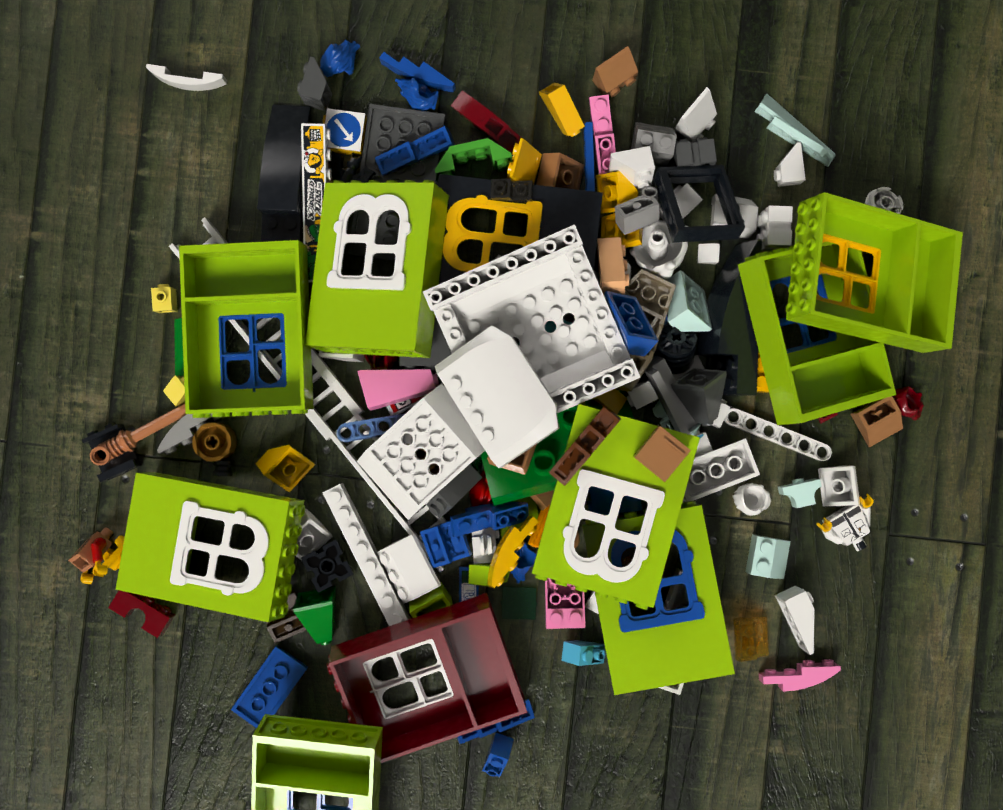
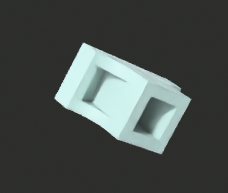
[778,478,822,508]

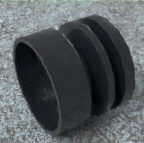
[654,323,697,374]

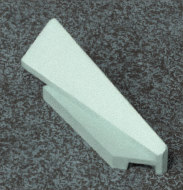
[754,94,835,167]

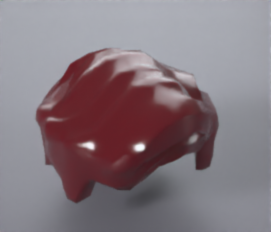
[892,386,924,421]

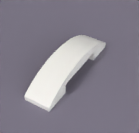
[146,64,227,91]

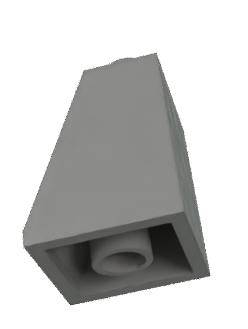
[631,122,677,166]

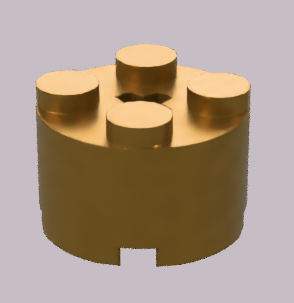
[192,423,237,462]

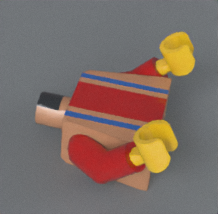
[68,527,114,584]

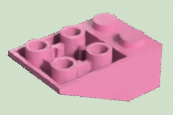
[545,578,585,629]

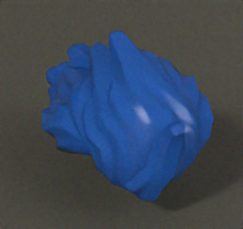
[320,40,360,77]
[395,77,439,110]
[510,540,536,583]

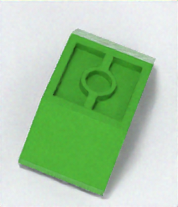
[435,138,512,180]

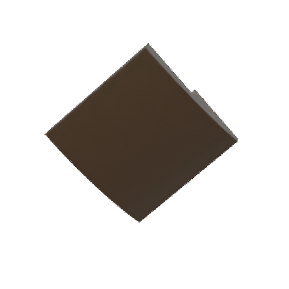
[266,590,306,643]

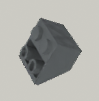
[297,56,332,112]

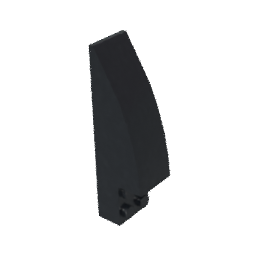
[257,105,311,243]
[696,239,762,396]

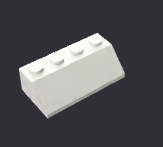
[683,438,760,502]

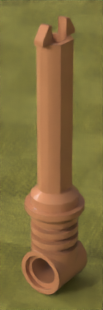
[90,403,186,465]

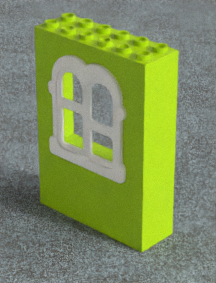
[305,180,449,358]
[532,404,700,610]
[115,472,305,622]

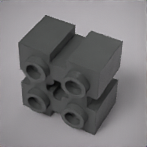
[670,137,717,167]

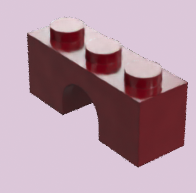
[108,590,175,638]

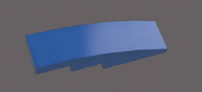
[379,52,456,92]
[457,699,535,744]

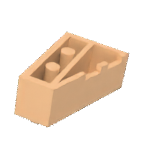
[597,237,629,297]

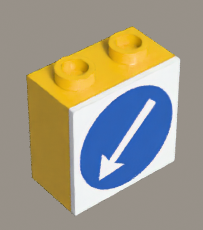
[323,108,367,156]

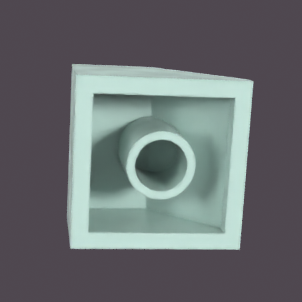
[745,534,791,579]

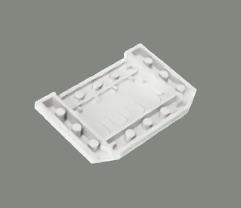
[435,325,560,468]

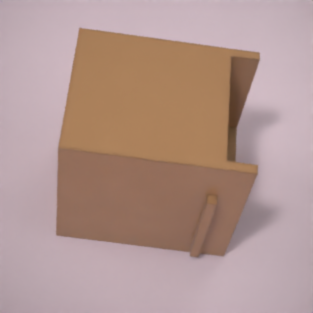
[633,426,691,482]

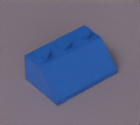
[604,291,659,357]

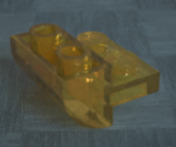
[733,616,769,662]

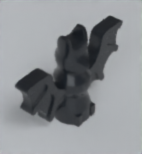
[329,151,376,183]

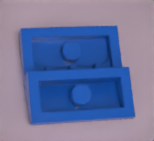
[420,520,472,568]

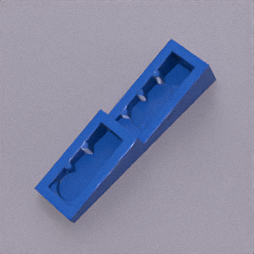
[375,126,455,176]

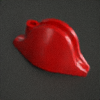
[469,470,493,507]

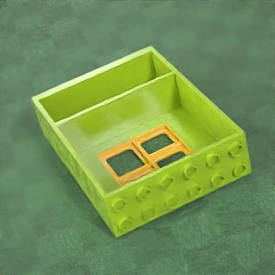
[786,192,963,353]

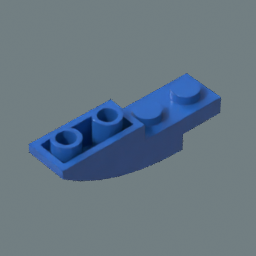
[450,502,529,537]

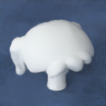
[630,220,689,280]

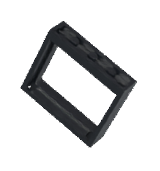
[653,165,745,243]

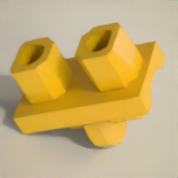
[102,535,125,571]

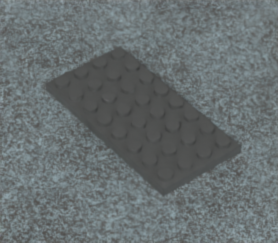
[348,104,445,262]

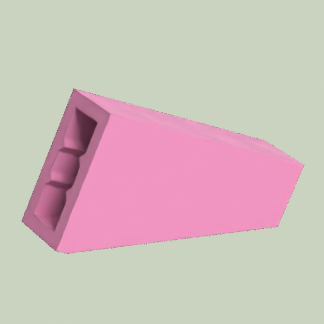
[357,369,439,411]

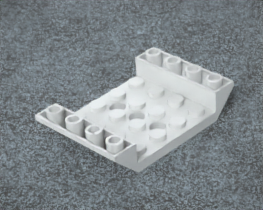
[357,383,485,520]

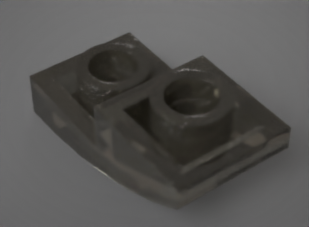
[491,178,534,202]

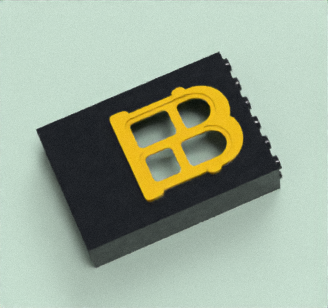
[435,174,603,314]

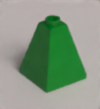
[293,586,336,645]

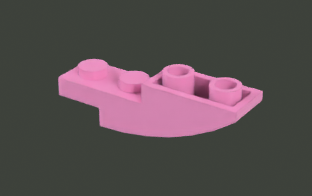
[589,94,616,175]
[759,659,841,692]

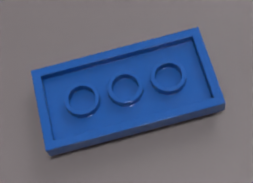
[231,645,308,728]

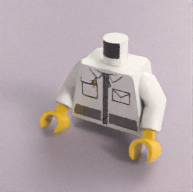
[816,493,874,551]

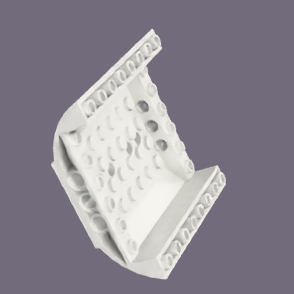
[423,224,641,413]

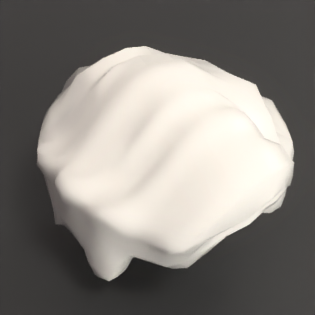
[732,483,771,516]

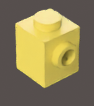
[151,284,178,313]

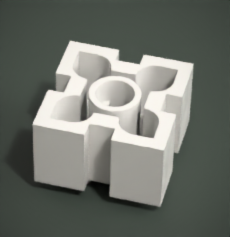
[756,206,793,251]

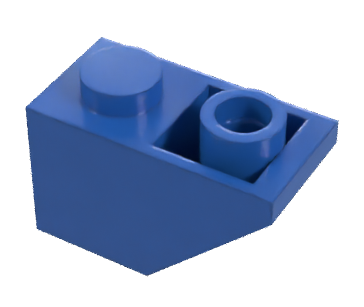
[482,733,514,777]

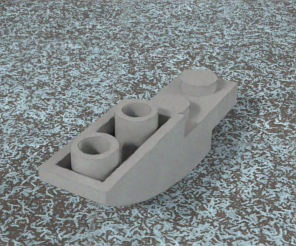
[157,414,223,455]

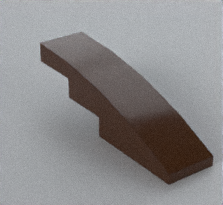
[549,406,621,486]

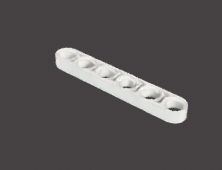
[724,408,832,461]

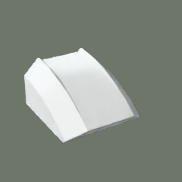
[710,194,758,238]

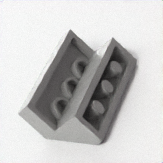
[645,355,697,435]

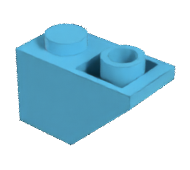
[561,640,606,666]

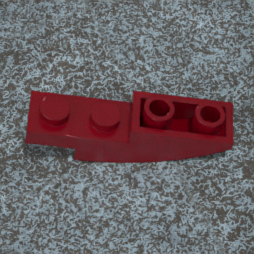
[451,90,522,154]

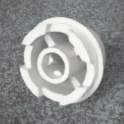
[864,187,903,214]

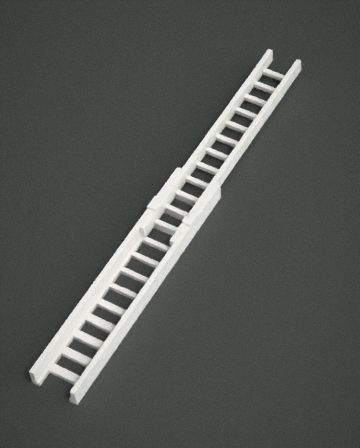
[169,217,447,572]

